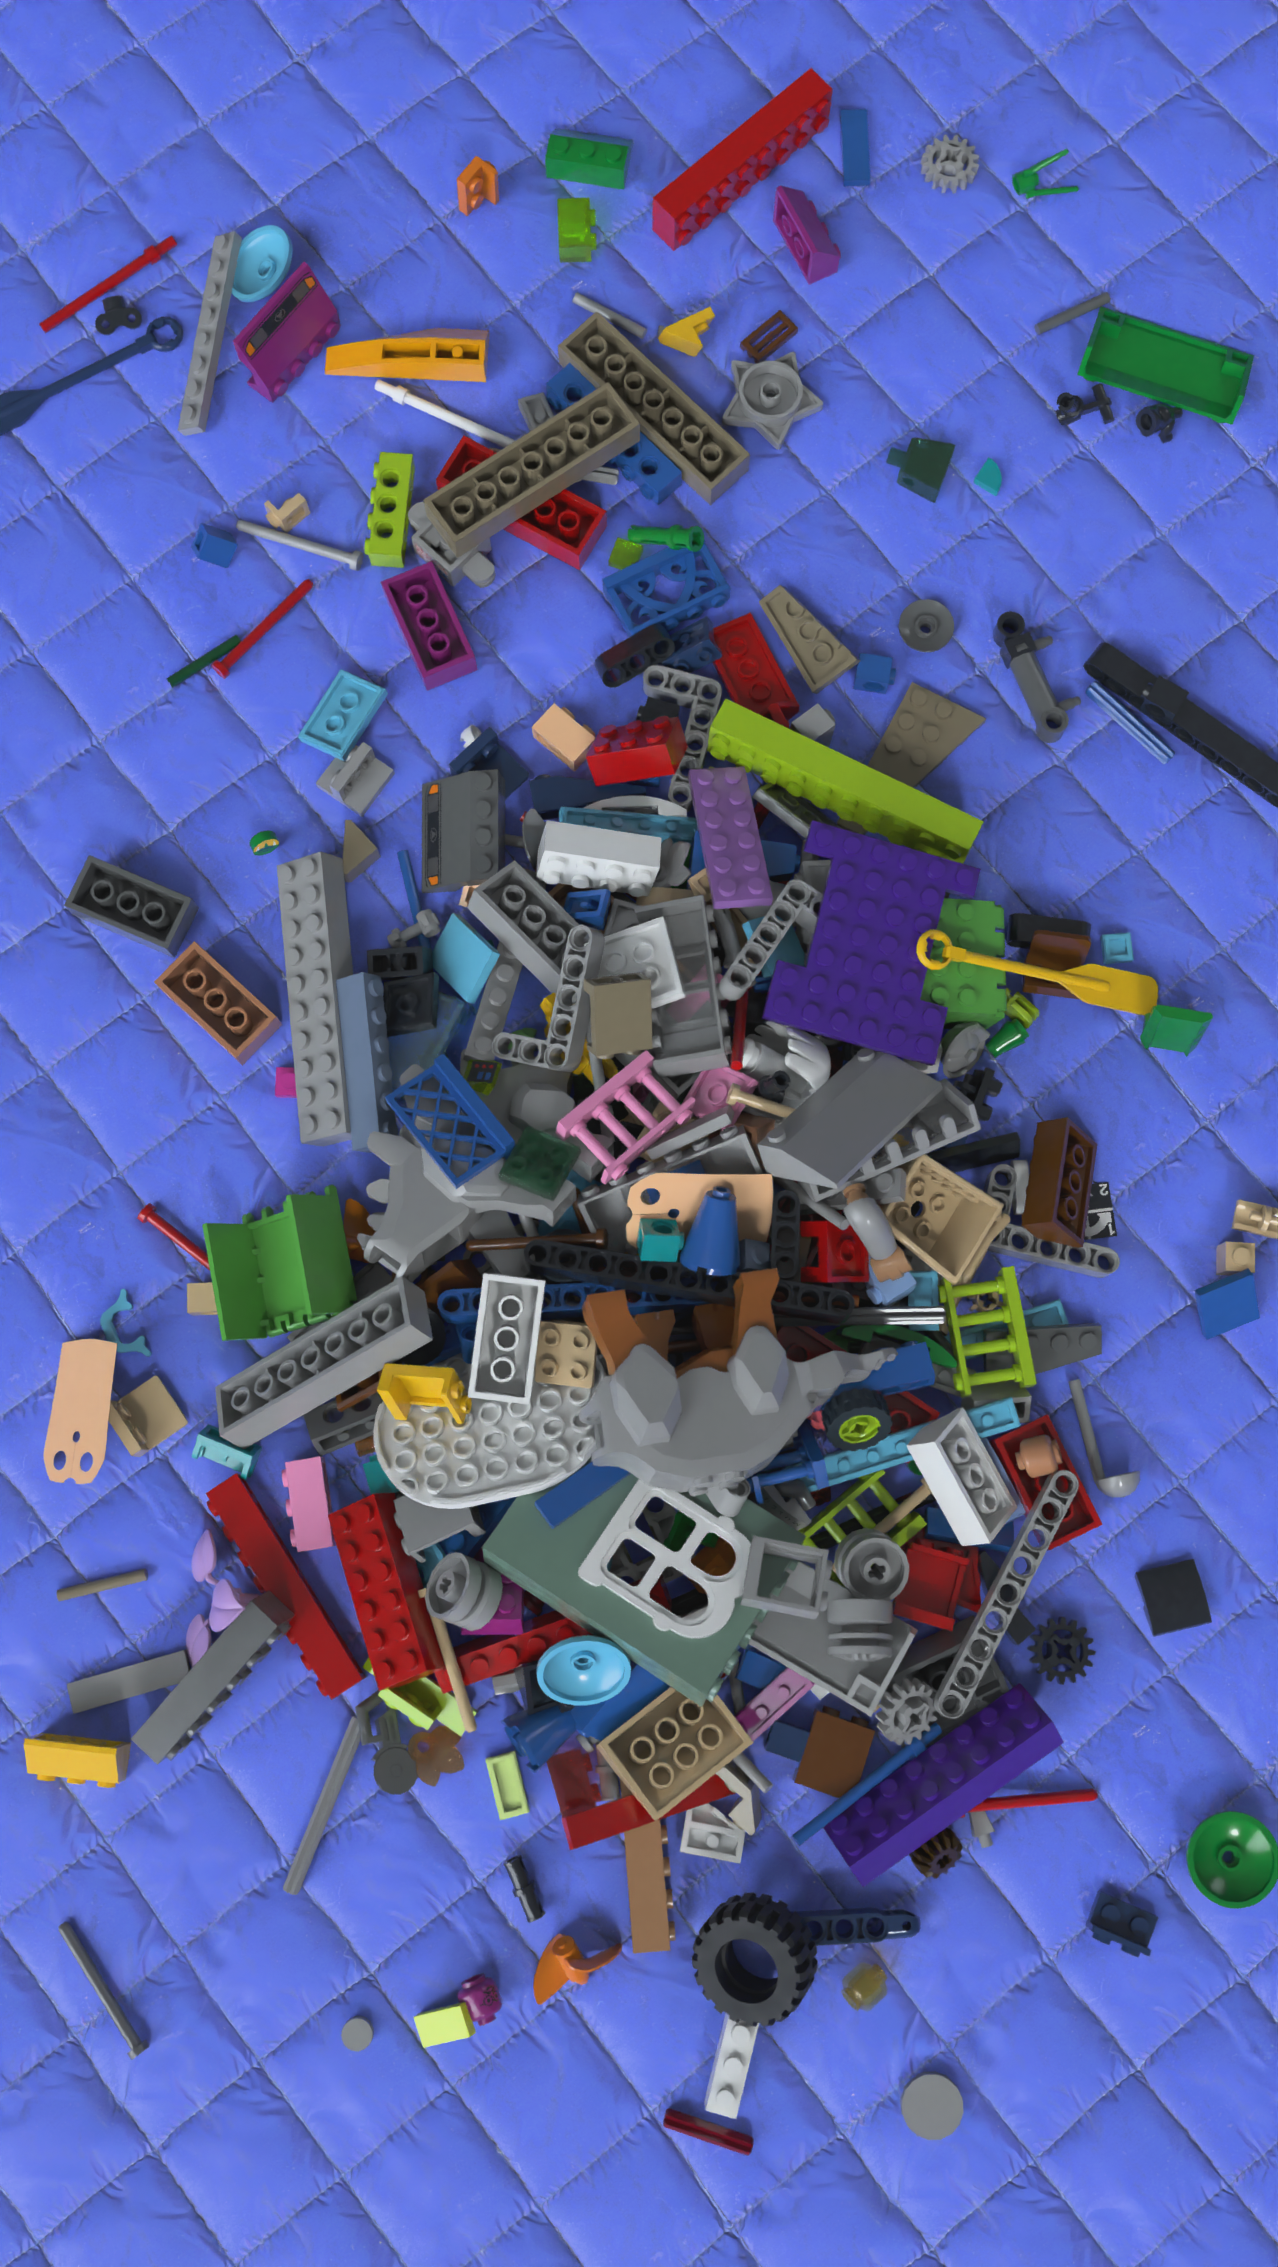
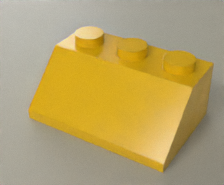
[24,1733,131,1788]

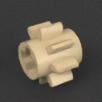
[967,1292,1004,1312]

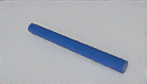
[397,850,432,949]

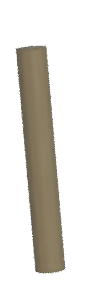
[56,1568,148,1602]

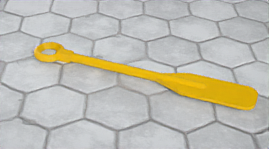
[916,929,1158,1016]

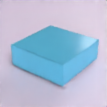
[1100,932,1134,964]

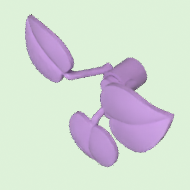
[186,1529,260,1668]

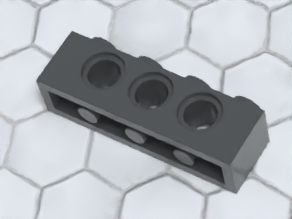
[304,1392,383,1456]

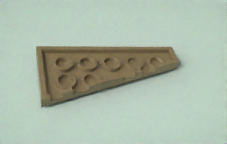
[837,682,986,835]

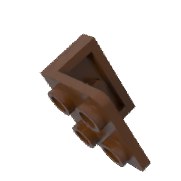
[1022,930,1091,999]

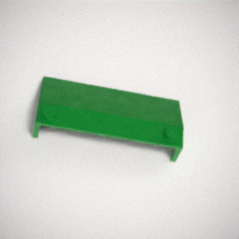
[1077,306,1254,425]

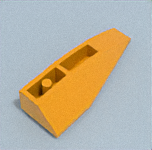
[325,328,490,382]

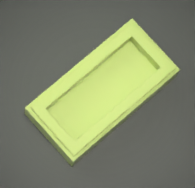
[485,1750,530,1820]

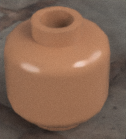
[1015,1434,1062,1478]

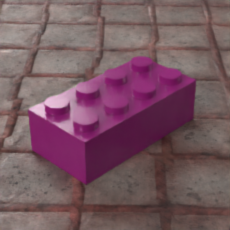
[381,561,478,691]

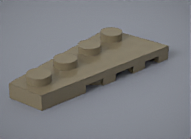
[759,585,861,694]

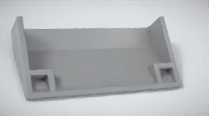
[757,1048,943,1189]
[749,1561,918,1717]

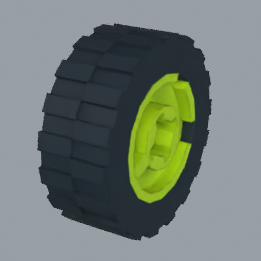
[822,1388,892,1451]

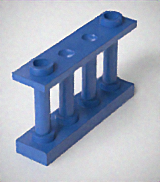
[746,1418,830,1504]

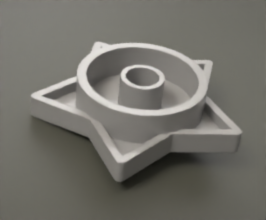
[722,352,823,450]

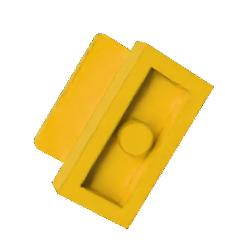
[377,1363,472,1424]

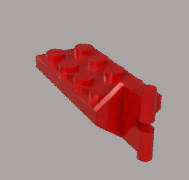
[713,612,800,728]

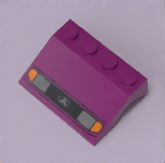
[233,262,341,403]

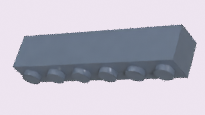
[336,972,398,1153]

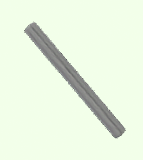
[283,1715,361,1895]

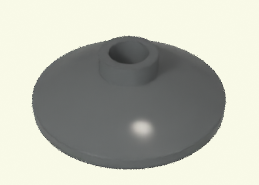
[899,599,954,653]

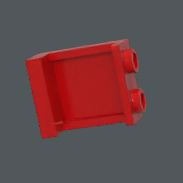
[892,1538,970,1631]

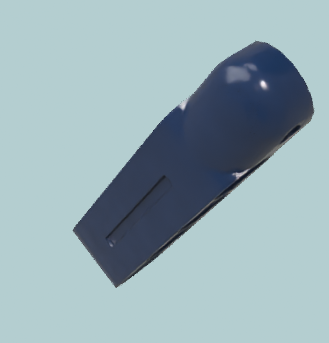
[792,1908,921,1946]

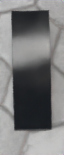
[978,1550,1036,1645]

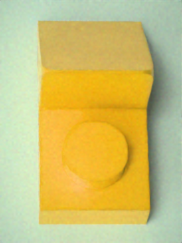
[658,307,715,357]

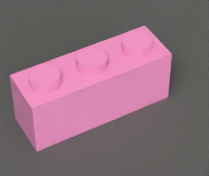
[281,1456,337,1552]

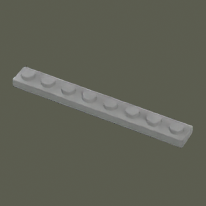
[178,231,242,436]
[463,867,547,1063]

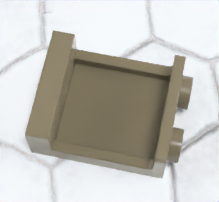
[583,972,653,1059]

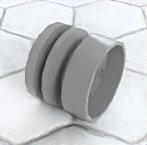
[827,1599,894,1662]

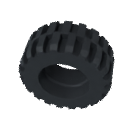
[692,1892,818,2027]

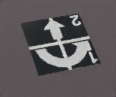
[1084,1182,1117,1240]

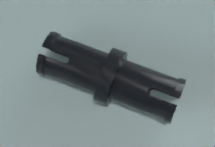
[503,1855,546,1922]

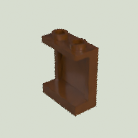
[792,1705,875,1798]

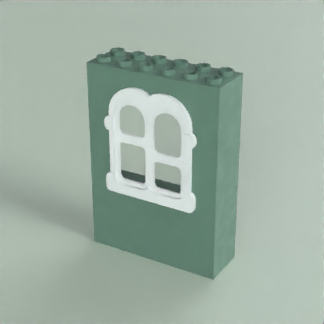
[482,1449,806,1707]

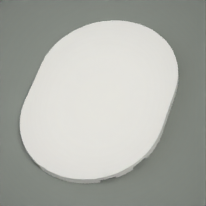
[374,1353,607,1509]

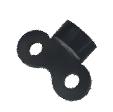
[95,296,142,335]

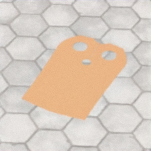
[626,1173,773,1252]
[43,1339,118,1484]

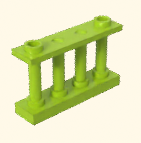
[938,1266,1037,1398]
[798,1470,927,1588]

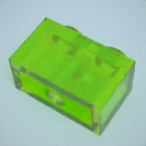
[557,198,597,263]

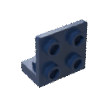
[449,727,529,800]

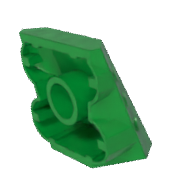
[1140,1004,1213,1057]

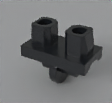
[953,1068,1003,1121]

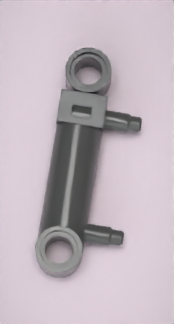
[993,611,1081,743]

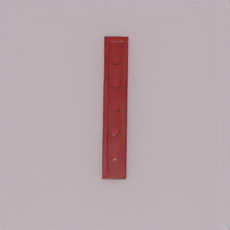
[561,1773,736,1850]

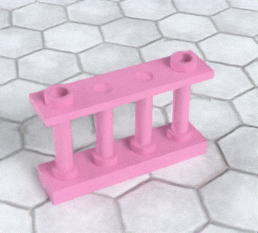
[555,1050,696,1185]

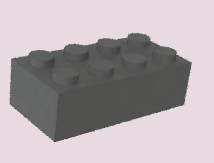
[64,855,199,958]

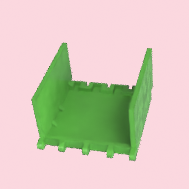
[920,898,1007,1029]
[202,1184,357,1341]

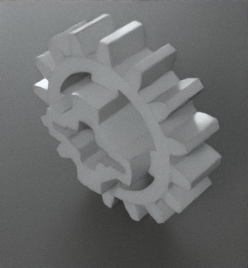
[921,135,979,194]
[875,1678,937,1745]

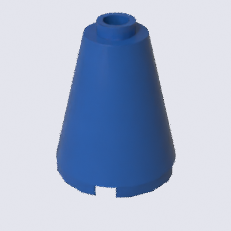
[679,1187,740,1276]
[501,1706,576,1773]

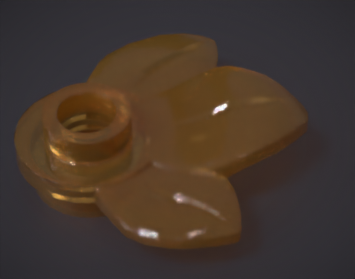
[408,1726,465,1787]

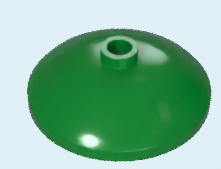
[1186,1811,1278,1909]

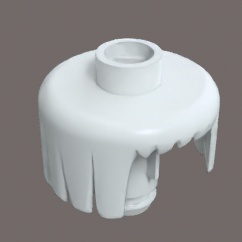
[729,1021,831,1123]

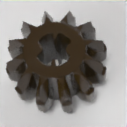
[909,1827,963,1878]

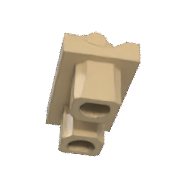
[1231,1199,1278,1239]

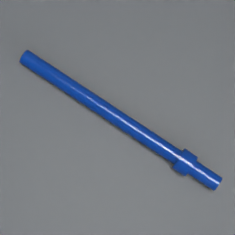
[792,1722,943,1846]

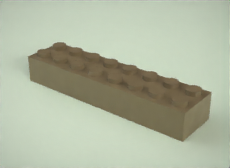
[558,311,750,505]
[423,382,640,558]

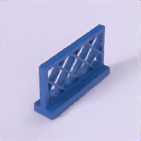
[385,1053,516,1189]

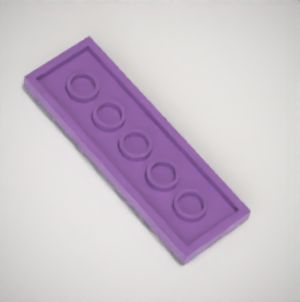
[688,766,773,909]

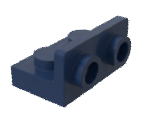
[662,616,722,673]
[1085,1890,1158,1958]

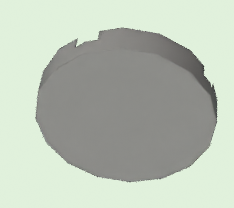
[900,2071,964,2140]

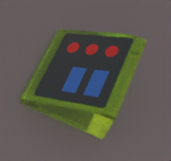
[463,1059,502,1096]

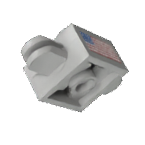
[408,502,496,588]

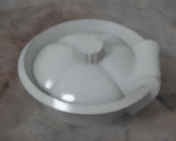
[940,1022,990,1078]

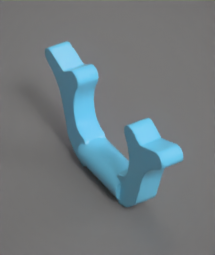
[100,1289,152,1357]

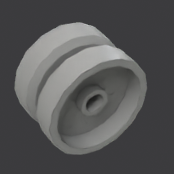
[834,1528,909,1601]
[425,1552,503,1631]

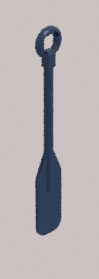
[0,317,183,436]

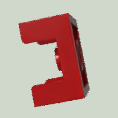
[801,1221,869,1283]

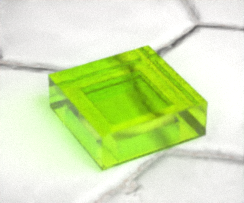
[608,537,643,570]

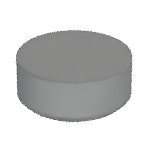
[341,2016,374,2051]

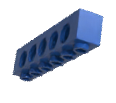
[546,363,682,505]

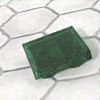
[498,1126,581,1202]

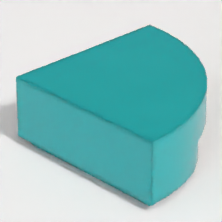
[973,458,1002,496]

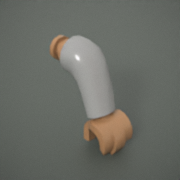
[843,1183,913,1283]

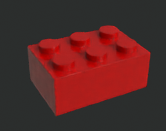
[586,716,688,786]

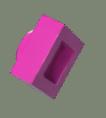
[275,1067,297,1098]

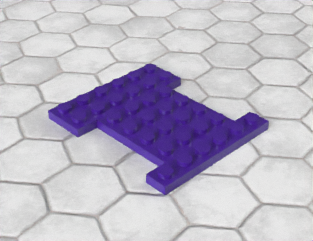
[762,821,981,1066]

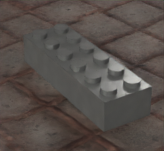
[131,1590,295,1765]

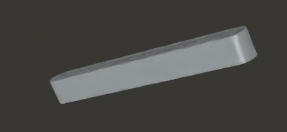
[934,1470,1079,1719]

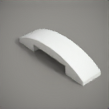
[584,796,687,817]

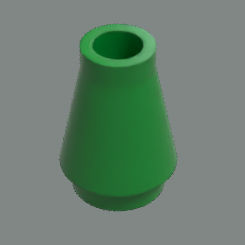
[985,1018,1029,1058]

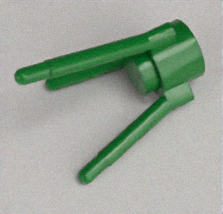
[1012,149,1079,199]

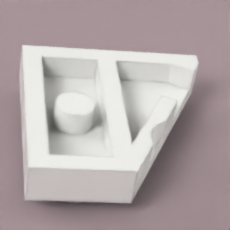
[679,1803,745,1864]

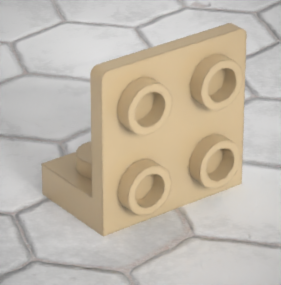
[535,1319,597,1388]
[109,1376,188,1457]

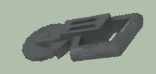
[355,1689,418,1795]

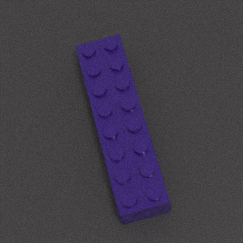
[823,1683,1064,1887]

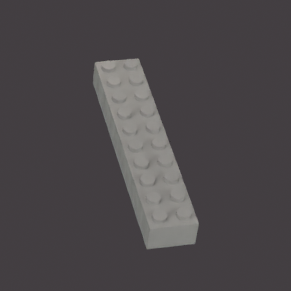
[277,851,353,1146]
[467,860,700,1102]

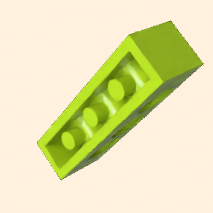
[365,452,415,568]

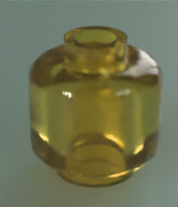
[841,1962,888,2012]

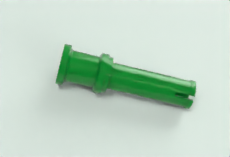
[628,524,704,552]

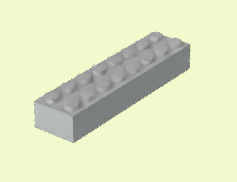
[215,1276,433,1449]

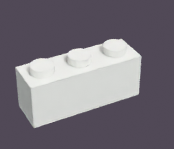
[704,2013,760,2119]

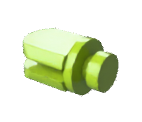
[1003,988,1040,1029]

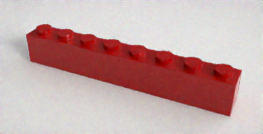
[206,1473,366,1700]
[435,1574,672,1694]

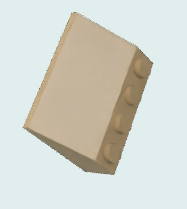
[597,1687,754,1822]

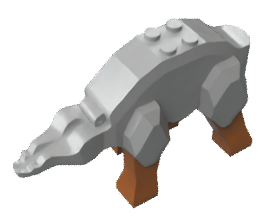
[579,1268,898,1496]

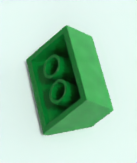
[545,128,633,190]

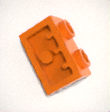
[457,156,499,216]

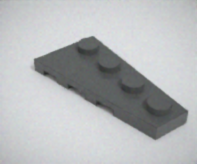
[983,1323,1102,1374]

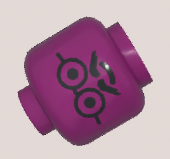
[457,1973,503,2026]

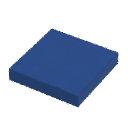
[1194,1269,1260,1340]

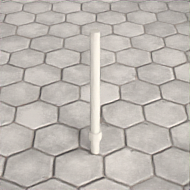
[375,379,515,448]

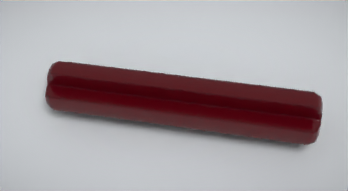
[663,2108,754,2156]

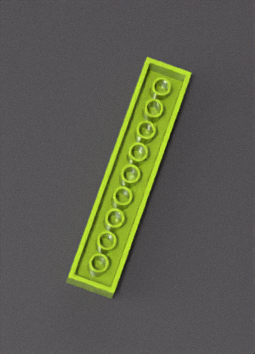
[707,698,984,864]

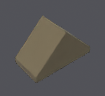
[343,820,381,883]

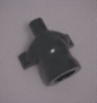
[1136,404,1183,443]

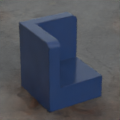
[764,1719,810,1762]

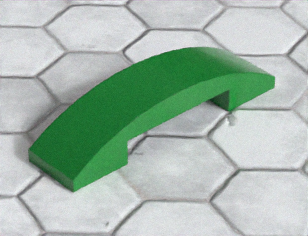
[836,1325,957,1368]

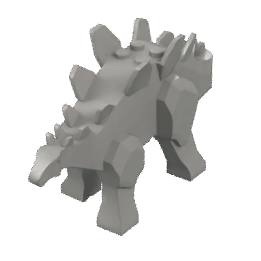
[357,1039,630,1282]

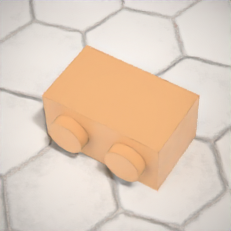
[532,703,596,772]

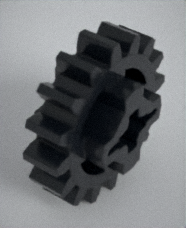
[1027,1617,1096,1685]

